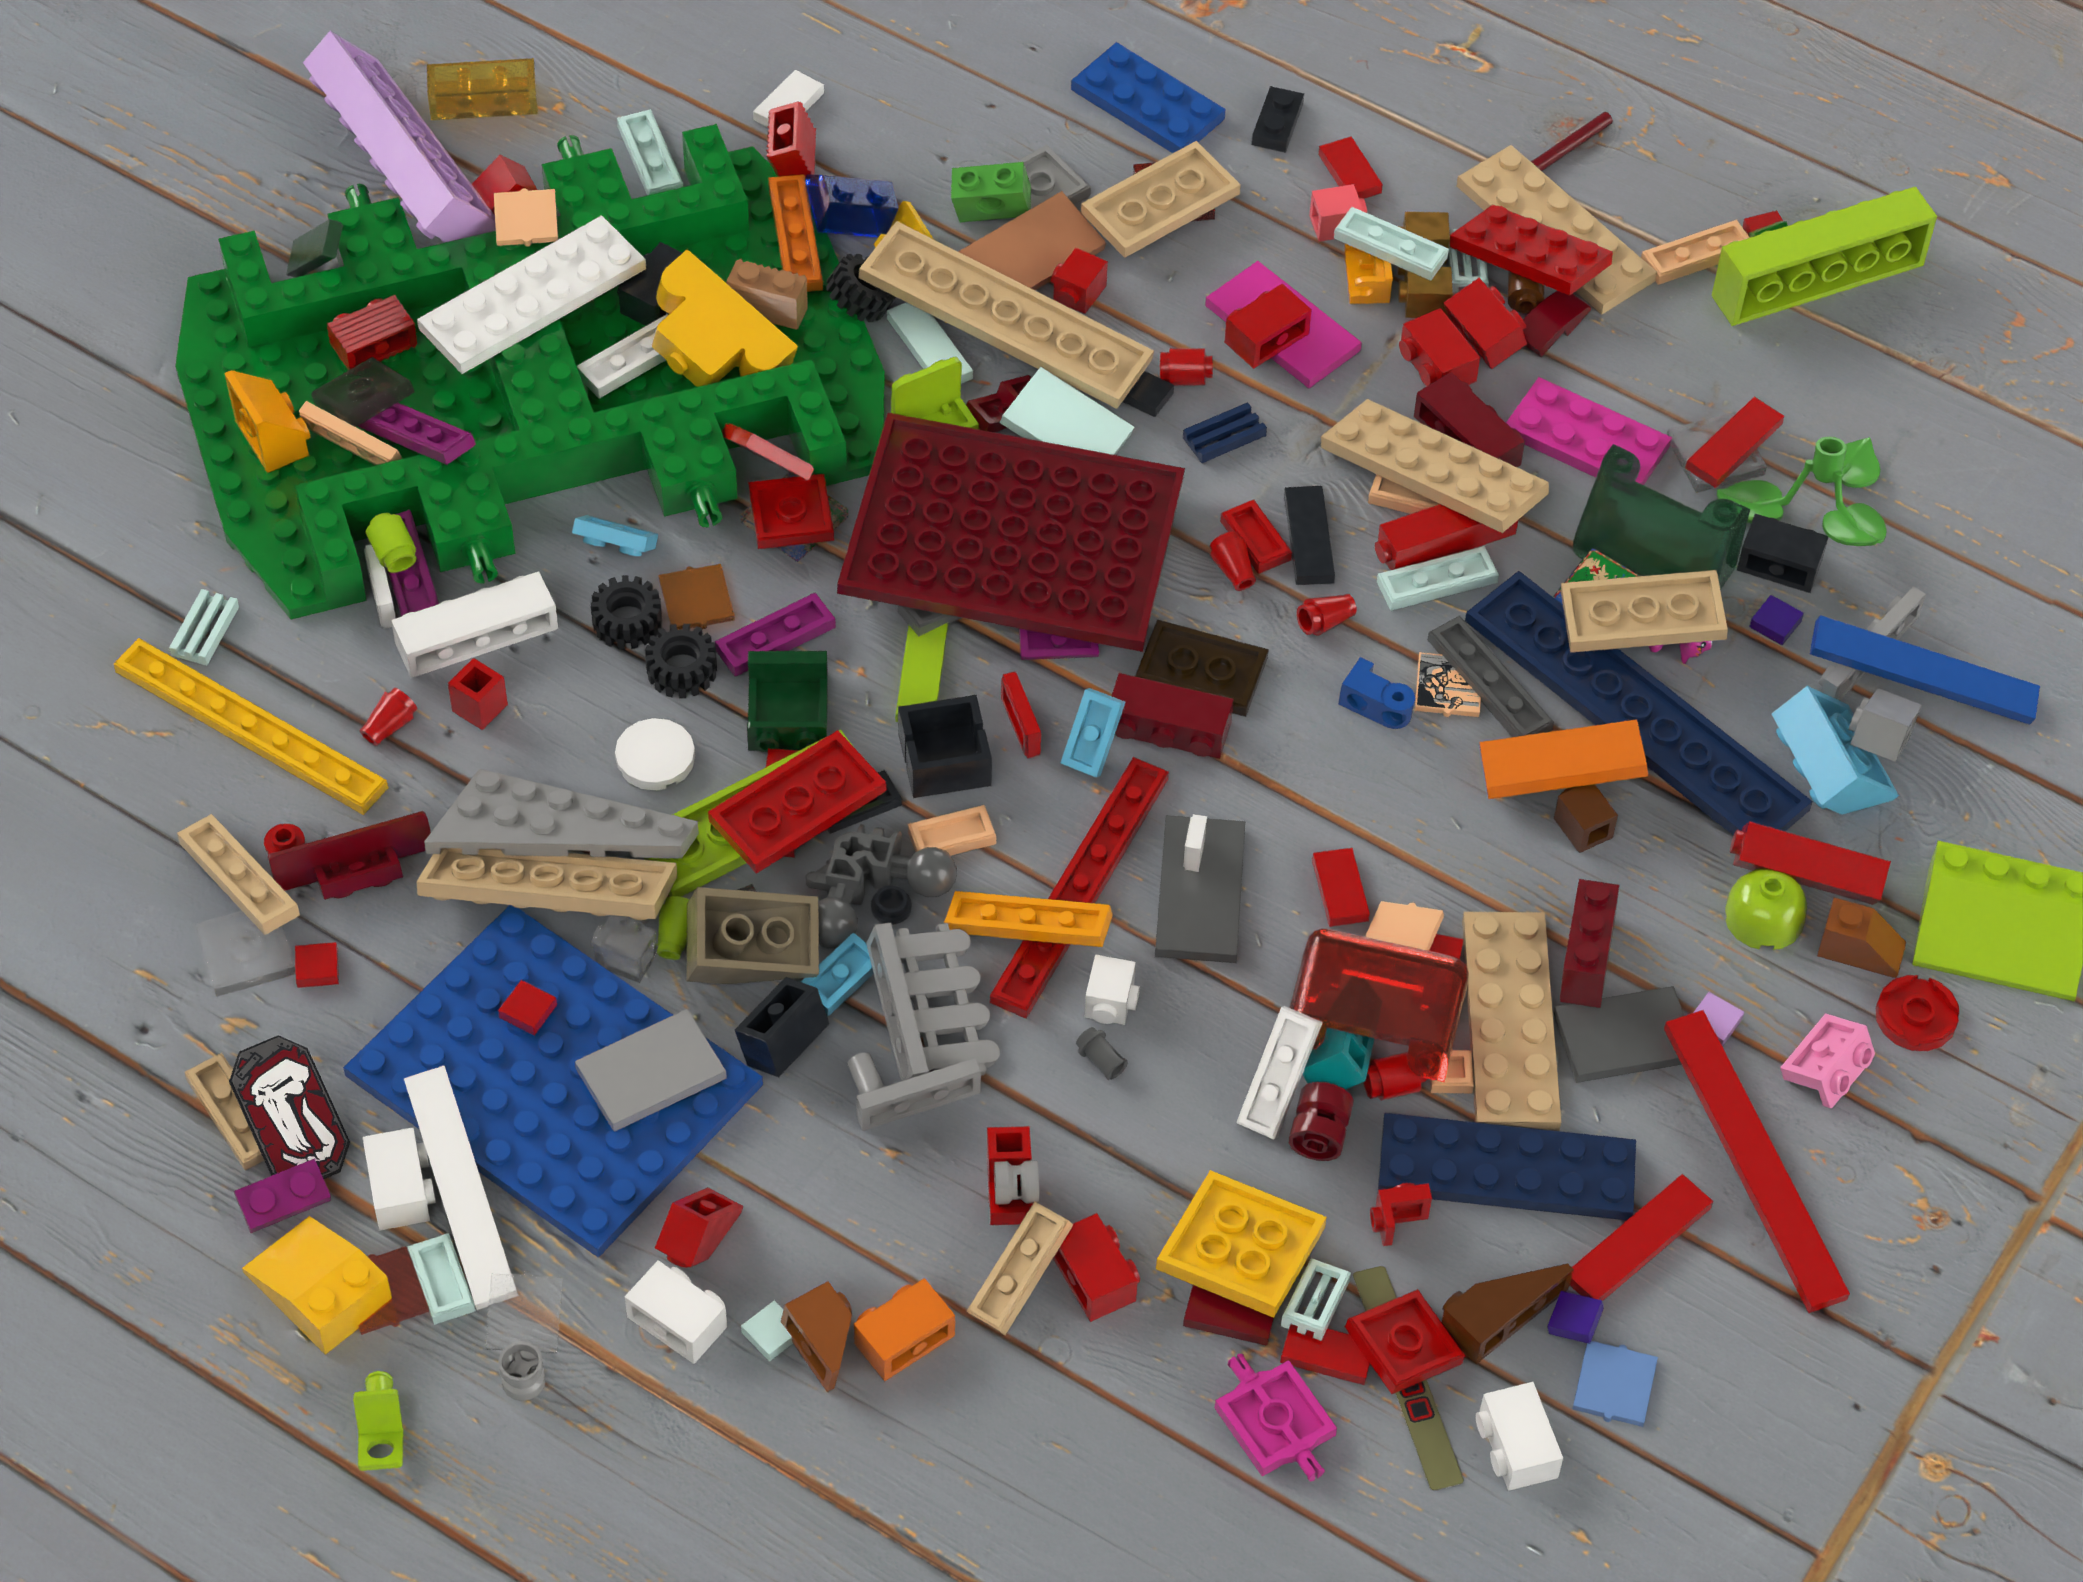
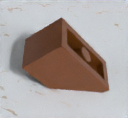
[1817,897,1906,978]
[780,1281,852,1392]

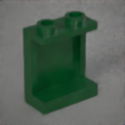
[747,651,828,753]

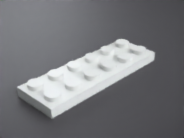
[417,216,646,374]

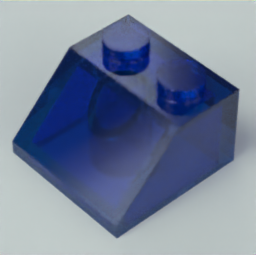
[805,174,899,238]

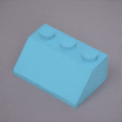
[1772,686,1899,815]

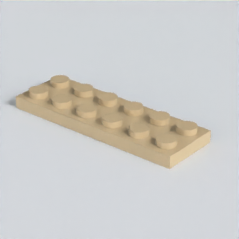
[1456,145,1657,315]
[1321,399,1549,533]
[416,848,677,920]
[1462,912,1561,1131]

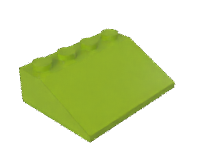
[1912,841,2083,1001]

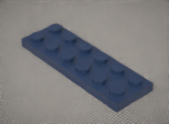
[1377,1113,1636,1220]

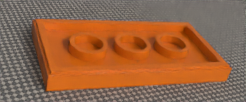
[1479,719,1648,799]

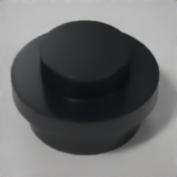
[871,885,912,925]

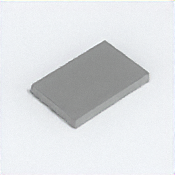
[575,1009,727,1132]

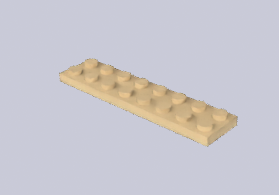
[858,221,1154,409]

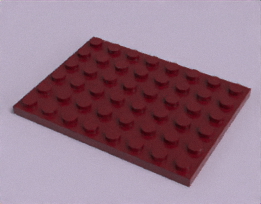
[837,413,1185,652]

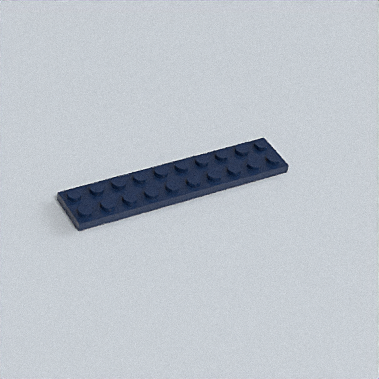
[1465,571,1813,836]

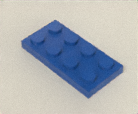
[1071,42,1226,153]

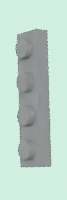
[1819,586,1926,701]

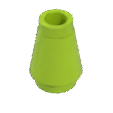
[657,896,690,960]

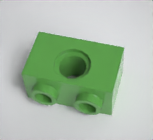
[951,162,1031,223]

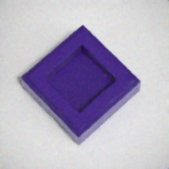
[1749,595,1804,645]
[1547,1291,1604,1344]

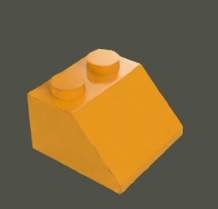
[224,370,311,473]

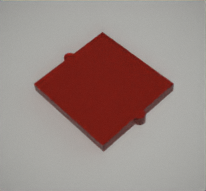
[358,1246,429,1335]

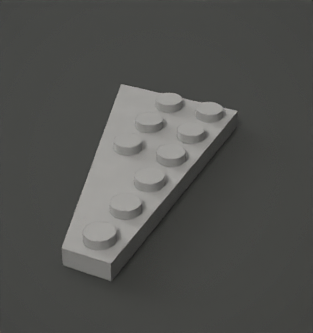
[424,769,699,858]

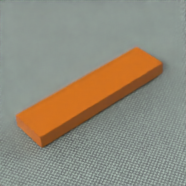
[768,175,823,292]

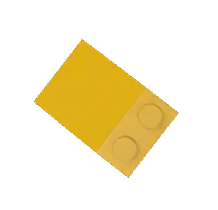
[242,1216,393,1355]

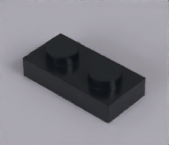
[1251,86,1304,153]

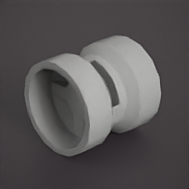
[994,1160,1039,1204]
[498,1341,546,1401]

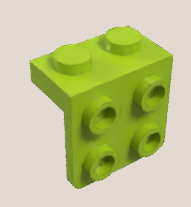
[891,357,979,429]

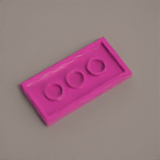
[1205,261,1362,388]

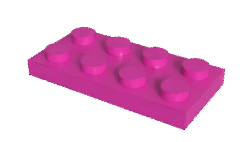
[1506,377,1672,496]

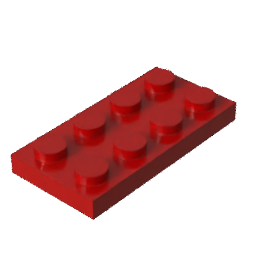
[1450,204,1613,295]
[708,730,886,874]

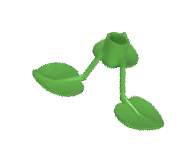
[1717,437,1887,546]

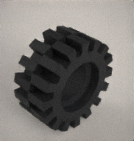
[826,254,896,322]
[591,575,662,650]
[645,623,717,698]

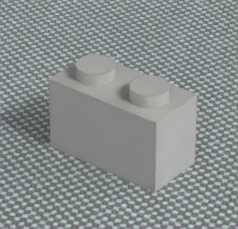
[1848,688,1922,762]

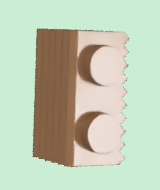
[726,259,808,329]

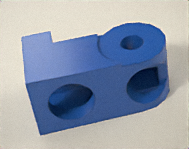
[1338,657,1415,729]

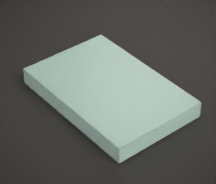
[1000,367,1134,455]

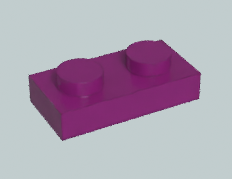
[234,1158,331,1233]

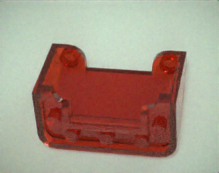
[1289,929,1469,1083]

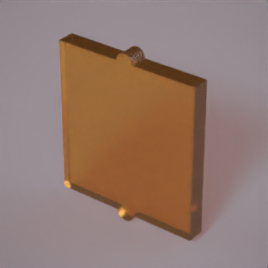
[658,564,735,630]

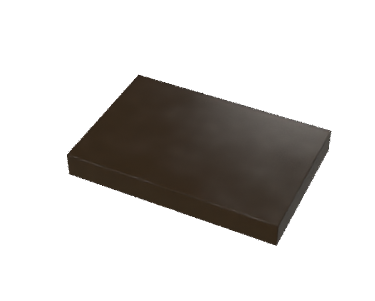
[1135,619,1269,717]

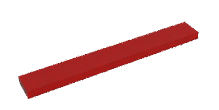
[990,757,1169,1019]
[1664,1010,1850,1313]

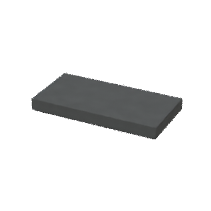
[1155,815,1246,963]

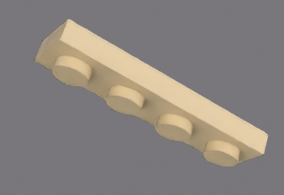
[177,814,300,935]

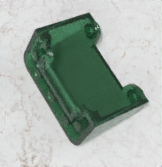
[1573,444,1750,590]

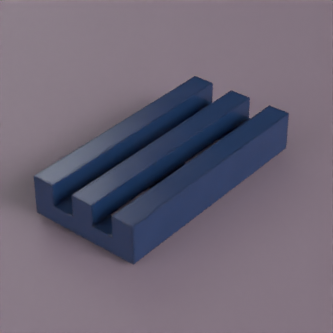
[1183,402,1267,463]

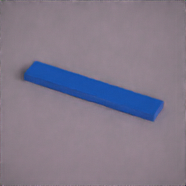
[1810,615,2040,725]

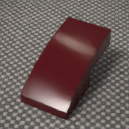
[1523,291,1591,357]
[966,375,1032,432]

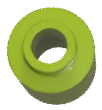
[366,513,417,573]

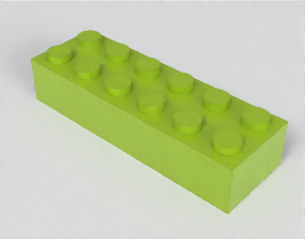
[1711,186,1937,326]

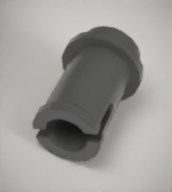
[1076,1027,1128,1080]

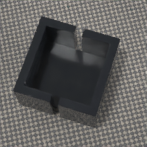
[898,695,992,798]

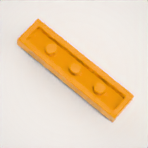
[944,891,1113,947]

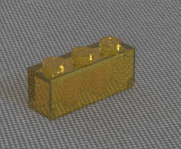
[427,58,538,120]

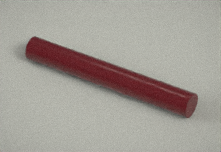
[1531,112,1613,171]

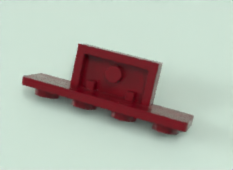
[268,811,431,900]

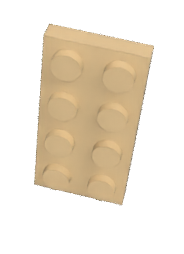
[1081,141,1241,258]
[1561,570,1728,653]

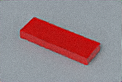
[1685,397,1784,488]

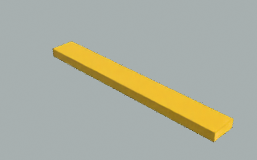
[113,638,388,815]

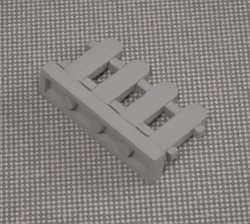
[866,923,1000,1081]

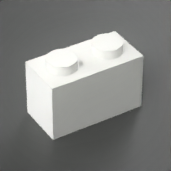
[363,1127,436,1231]
[625,1260,727,1364]
[1476,1382,1563,1491]

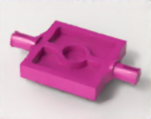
[1214,1353,1337,1482]

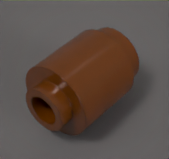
[1508,271,1545,314]

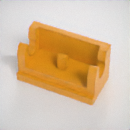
[1344,243,1393,304]

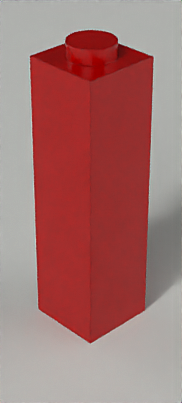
[1375,504,1518,570]
[1730,821,1891,905]

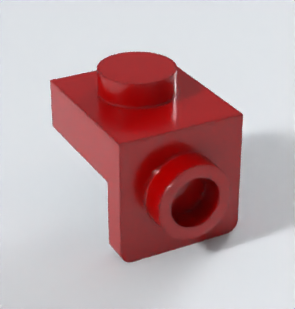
[1370,1183,1432,1246]

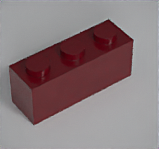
[1414,372,1525,467]
[1111,673,1234,759]
[1560,879,1620,1008]

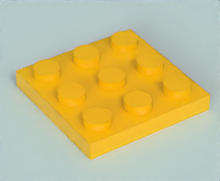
[1156,1170,1327,1318]

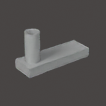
[847,1053,981,1131]

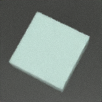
[741,1300,793,1362]

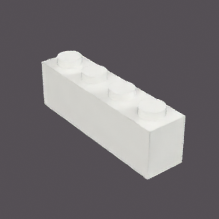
[391,571,558,678]

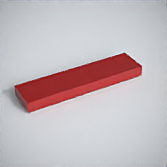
[1570,1174,1713,1301]

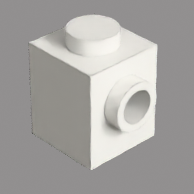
[1084,955,1140,1025]

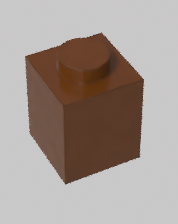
[1553,784,1618,853]

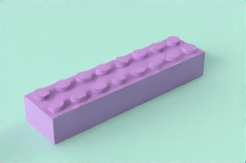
[303,31,496,243]

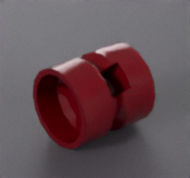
[1288,1082,1354,1161]

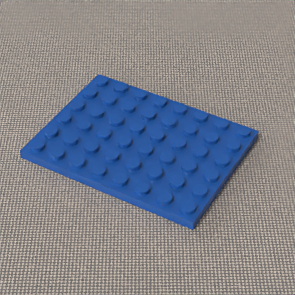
[343,905,763,1258]

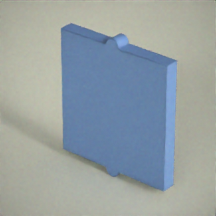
[1572,1341,1658,1427]

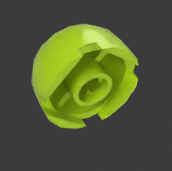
[1725,868,1808,950]

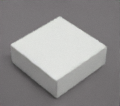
[1183,814,1207,872]

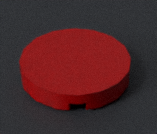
[1875,975,1959,1051]

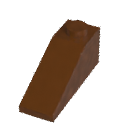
[1442,1263,1574,1364]

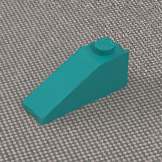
[1303,975,1382,1090]

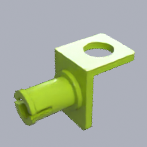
[353,1371,404,1471]

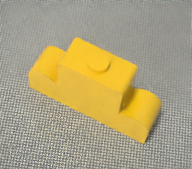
[652,249,798,387]

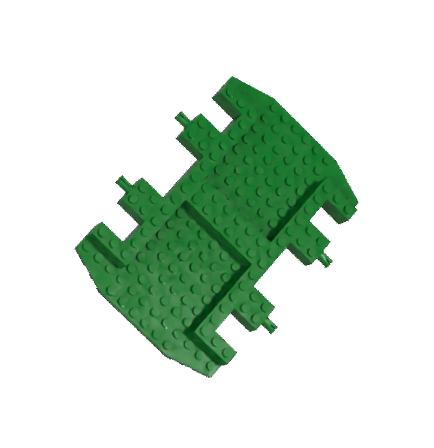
[175,124,885,620]

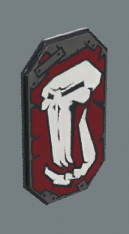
[229,1035,350,1179]

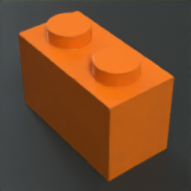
[854,1278,955,1381]

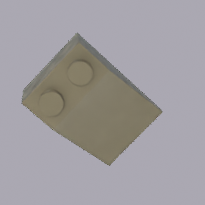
[686,887,819,984]

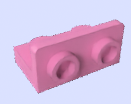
[1780,1013,1875,1108]

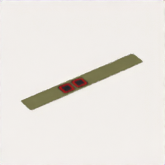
[1353,1266,1464,1491]

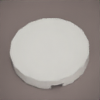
[615,718,695,791]

